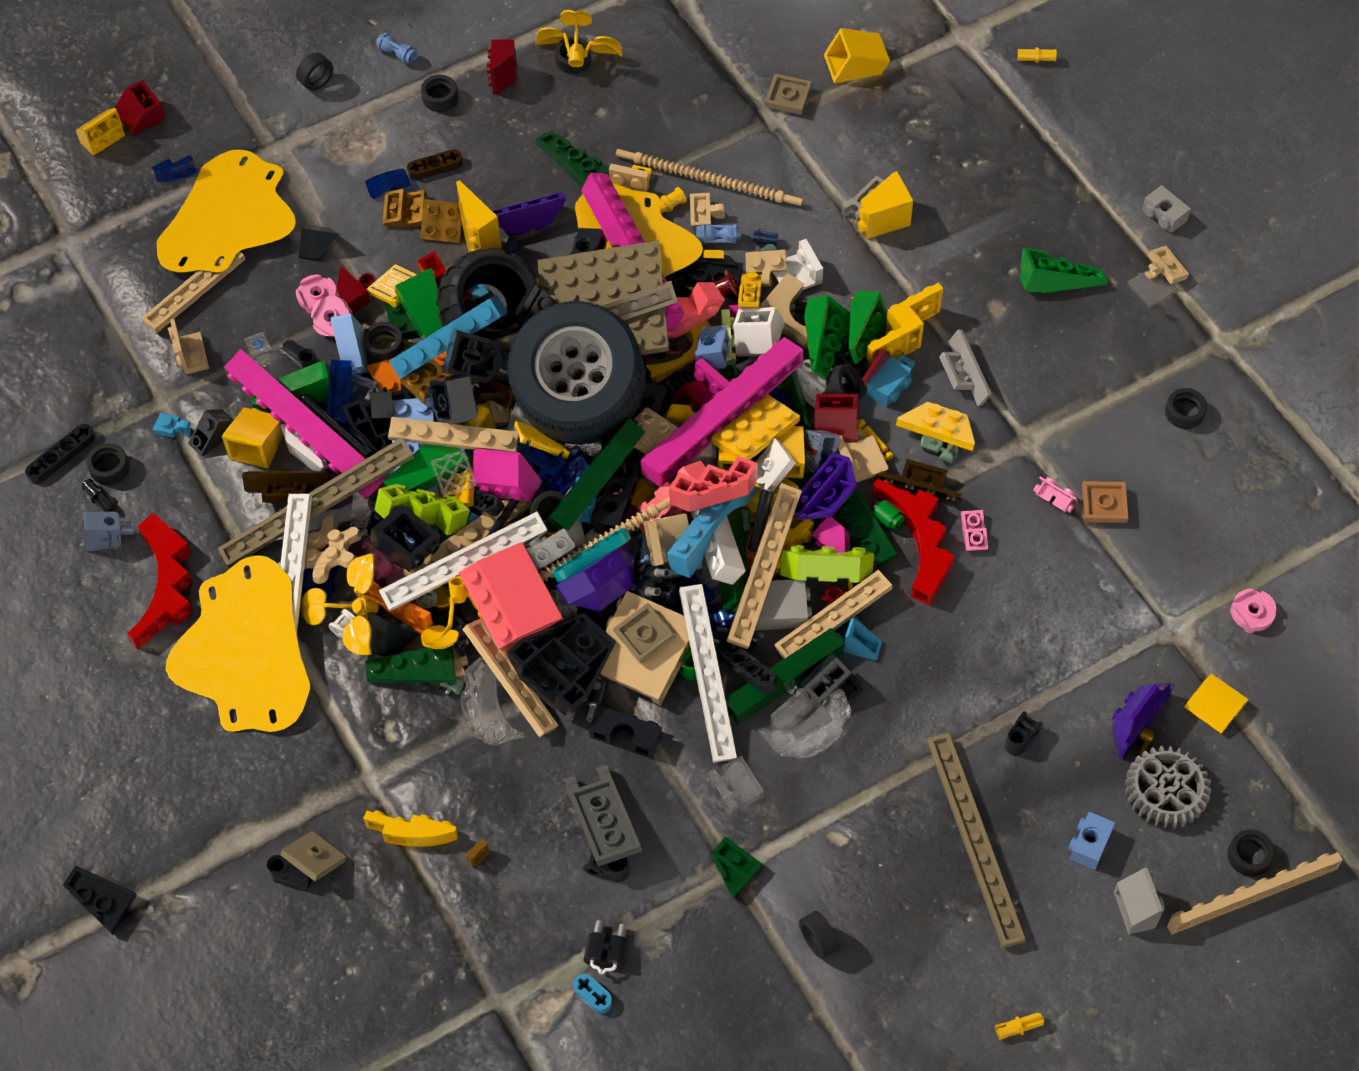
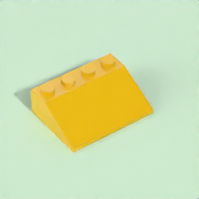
[456,180,502,252]

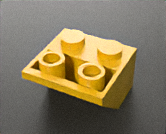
[76,108,125,156]

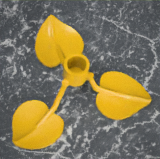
[535,10,622,67]
[301,554,379,655]
[421,576,483,649]

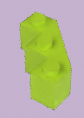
[375,484,469,536]
[780,545,874,583]

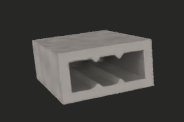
[755,580,812,631]

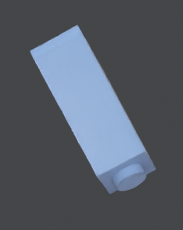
[331,313,368,376]

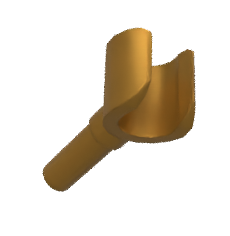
[1139,728,1154,757]

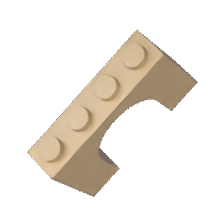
[759,273,850,351]

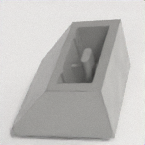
[1114,868,1164,934]

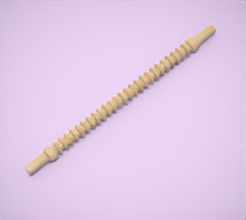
[616,149,804,206]
[539,497,672,582]

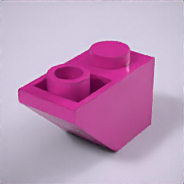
[812,517,850,552]

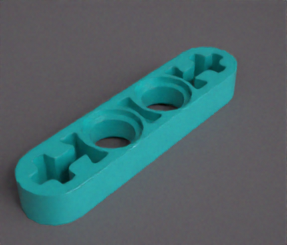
[552,528,631,582]

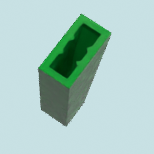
[395,268,443,340]
[251,361,334,413]
[383,444,471,492]

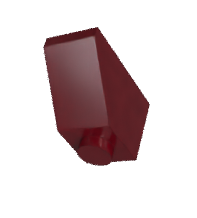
[336,267,370,314]

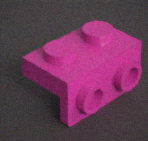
[693,358,730,396]

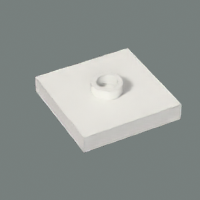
[756,438,796,491]

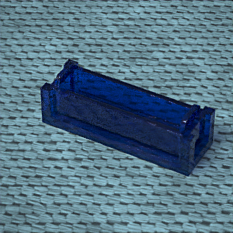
[327,359,355,425]

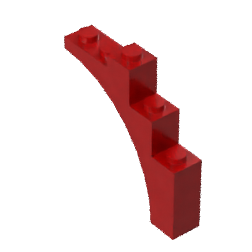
[872,479,955,606]
[127,513,193,649]

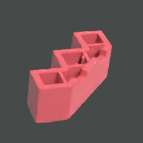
[668,282,725,339]
[669,456,758,512]
[635,461,706,537]

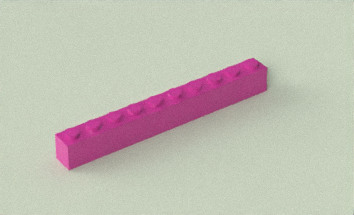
[581,173,685,332]
[641,337,803,487]
[224,349,387,502]

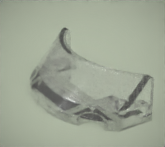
[461,658,525,746]
[758,688,851,759]

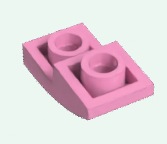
[961,510,988,551]

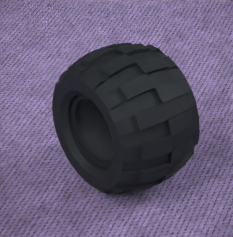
[436,248,542,340]

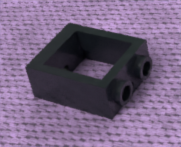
[370,504,441,572]

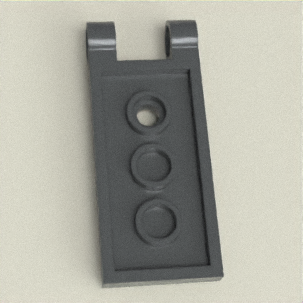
[563,764,642,867]

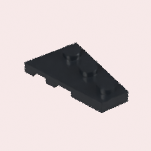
[680,257,743,301]
[63,865,137,936]

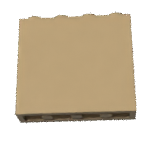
[600,591,690,706]

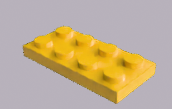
[711,394,800,460]

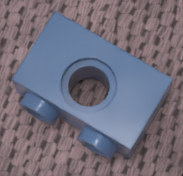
[694,325,731,369]
[1068,811,1115,870]

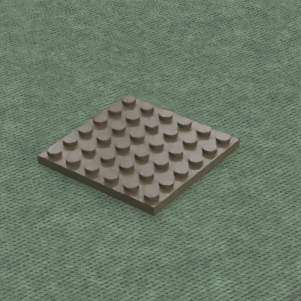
[538,240,670,368]

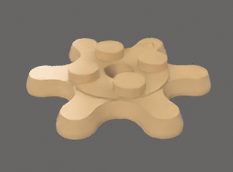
[304,517,362,584]

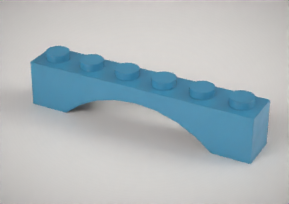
[389,295,508,379]
[667,485,757,578]

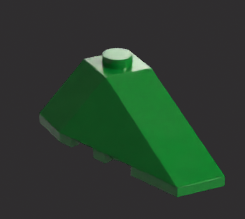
[1020,247,1108,293]
[849,291,887,364]
[805,295,850,379]

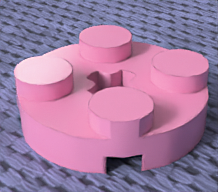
[296,274,337,314]
[311,296,353,337]
[1230,589,1276,633]

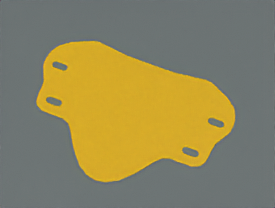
[157,150,296,272]
[575,183,703,277]
[166,556,310,732]

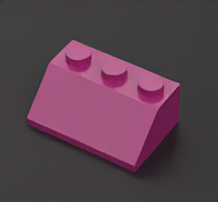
[473,449,543,501]

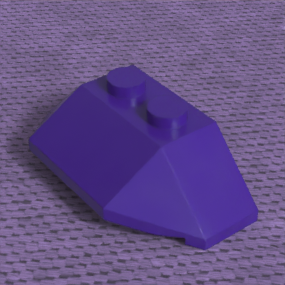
[492,192,566,235]
[793,452,857,520]
[556,544,634,611]
[1112,683,1175,759]

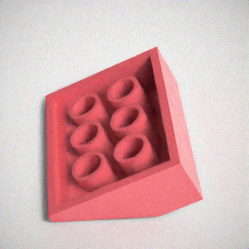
[458,542,563,652]

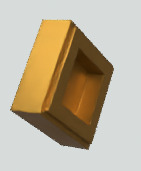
[465,838,489,868]

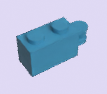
[866,354,915,408]

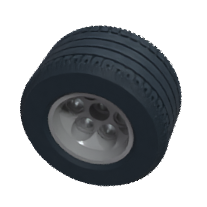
[507,301,646,445]

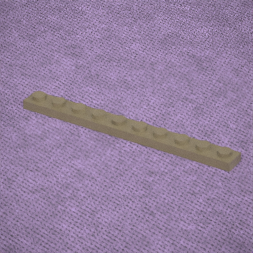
[494,281,678,352]
[218,437,414,568]
[927,733,1026,949]

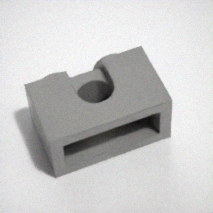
[1142,185,1191,233]

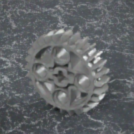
[1125,746,1211,829]

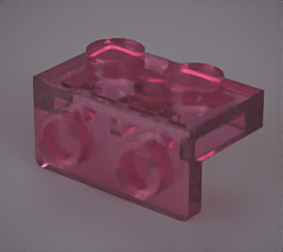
[348,538,397,585]

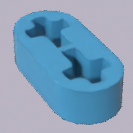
[573,974,612,1014]

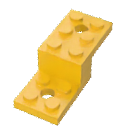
[867,282,943,369]

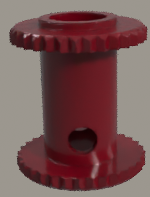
[715,270,740,296]

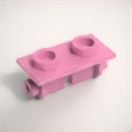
[1033,476,1079,513]

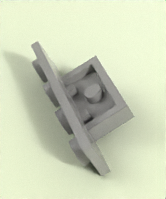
[939,329,991,406]
[526,528,575,570]

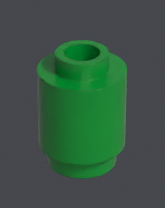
[872,500,905,530]

